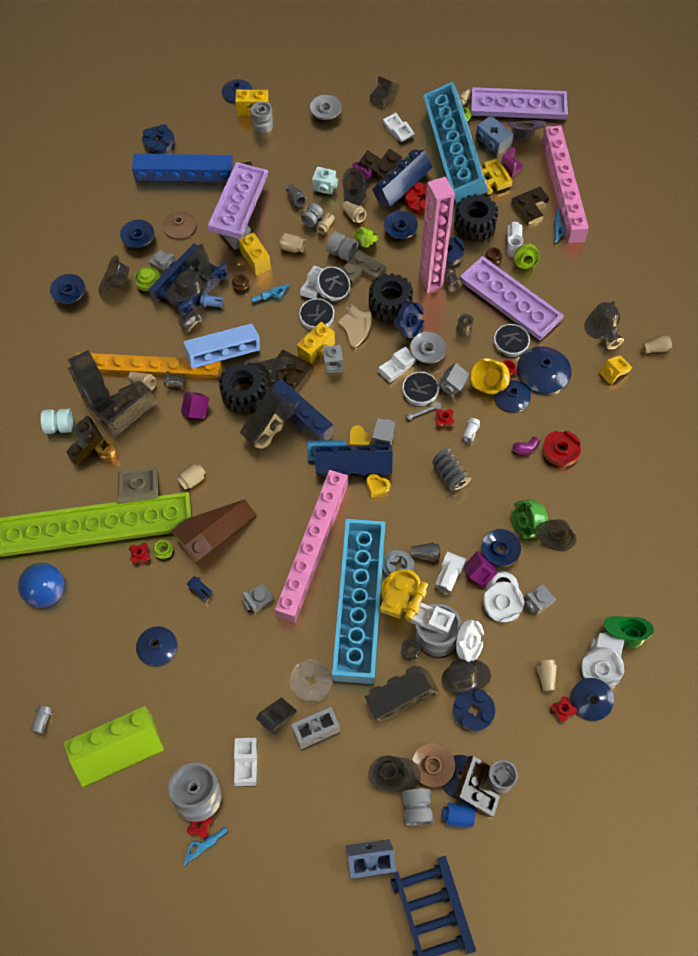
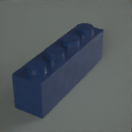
[372,149,433,207]
[268,379,334,441]
[315,445,393,476]

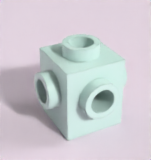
[312,167,339,195]

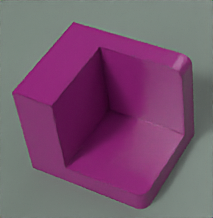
[501,147,524,178]
[181,391,209,419]
[464,551,497,587]

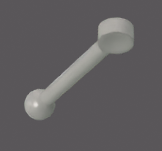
[406,402,441,420]

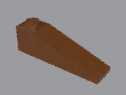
[171,499,257,562]

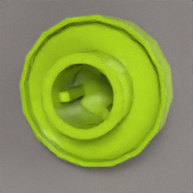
[353,227,378,247]
[513,244,540,269]
[134,267,160,291]

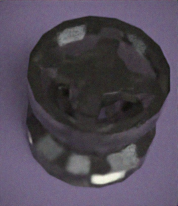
[601,327,624,350]

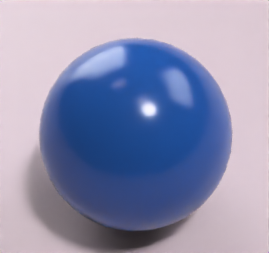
[18,563,65,608]

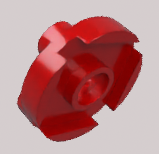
[405,182,427,215]
[542,430,581,468]

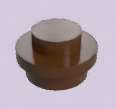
[485,247,502,264]
[232,274,249,291]

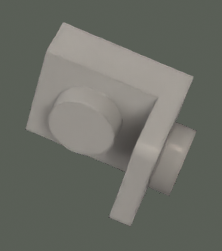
[149,250,176,274]
[241,583,275,614]
[524,584,556,615]

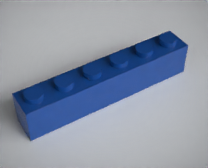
[132,154,234,182]

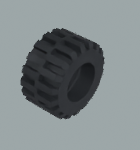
[454,194,498,241]
[369,273,413,322]
[219,362,267,413]

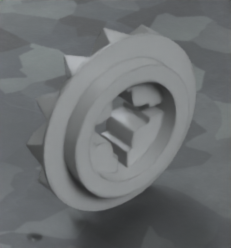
[382,550,414,577]

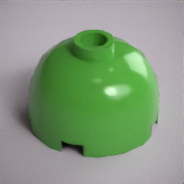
[511,499,548,539]

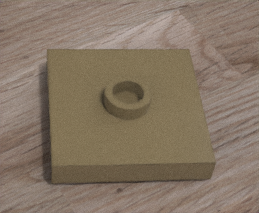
[118,467,158,504]

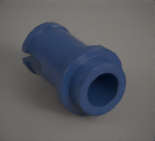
[187,576,213,601]

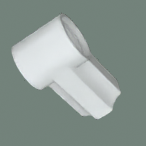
[506,222,523,258]
[435,551,466,594]

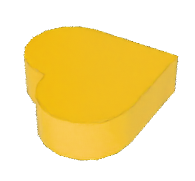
[350,425,372,445]
[366,474,390,498]

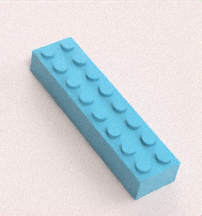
[423,81,489,203]
[332,519,385,684]

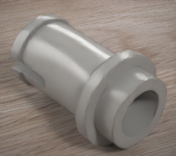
[30,705,52,734]

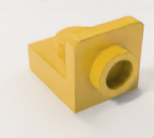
[599,355,632,384]

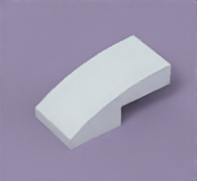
[382,113,415,142]
[300,266,323,299]
[377,347,417,383]
[407,603,456,634]
[234,738,257,786]

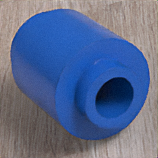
[441,802,475,828]

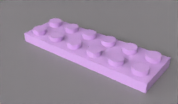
[471,87,568,119]
[207,162,268,239]
[459,256,564,340]

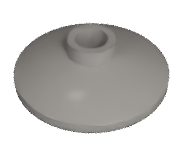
[310,95,342,120]
[410,332,446,363]

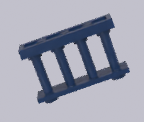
[149,243,228,320]
[390,855,476,956]

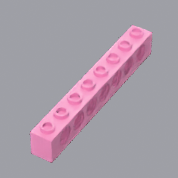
[542,126,589,243]
[419,177,455,293]
[275,470,348,624]

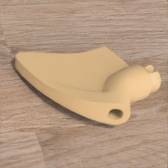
[338,304,372,348]

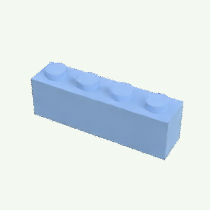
[183,323,260,369]

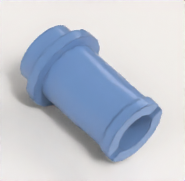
[200,293,223,308]

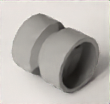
[251,101,273,134]
[326,231,358,261]
[486,760,518,794]
[402,789,433,825]

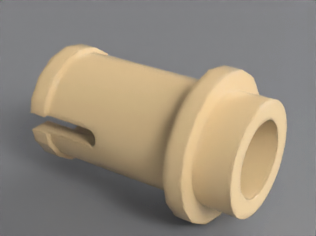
[459,88,472,107]
[316,213,335,234]

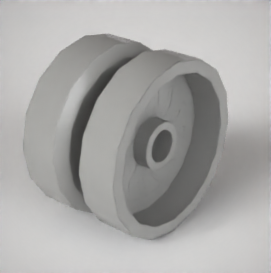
[416,604,462,657]
[168,762,222,822]

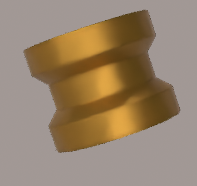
[95,437,116,460]

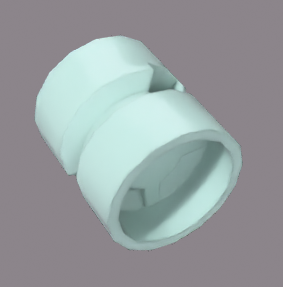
[41,408,73,434]

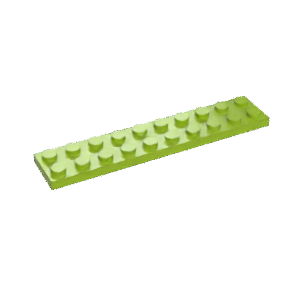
[0,492,192,557]

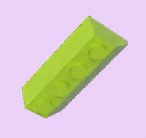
[63,706,164,787]

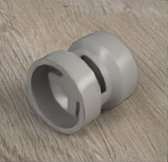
[301,203,323,227]

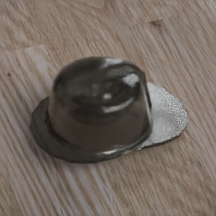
[508,120,547,142]
[342,167,368,206]
[98,255,130,295]
[167,270,207,303]
[584,301,620,338]
[535,519,577,551]
[442,659,491,694]
[368,755,421,793]

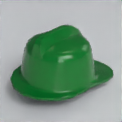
[604,616,654,648]

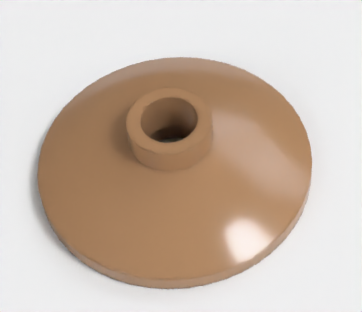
[163,212,197,240]
[412,743,455,788]

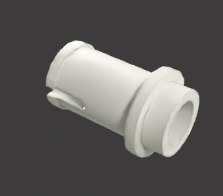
[462,418,480,443]

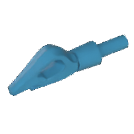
[554,209,566,243]
[251,284,289,302]
[183,827,227,866]

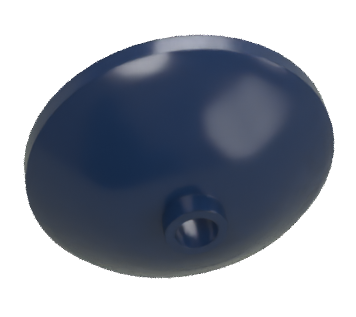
[517,346,571,395]

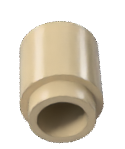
[279,233,305,254]
[176,463,206,490]

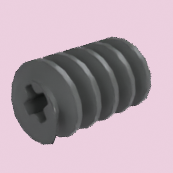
[432,447,471,491]

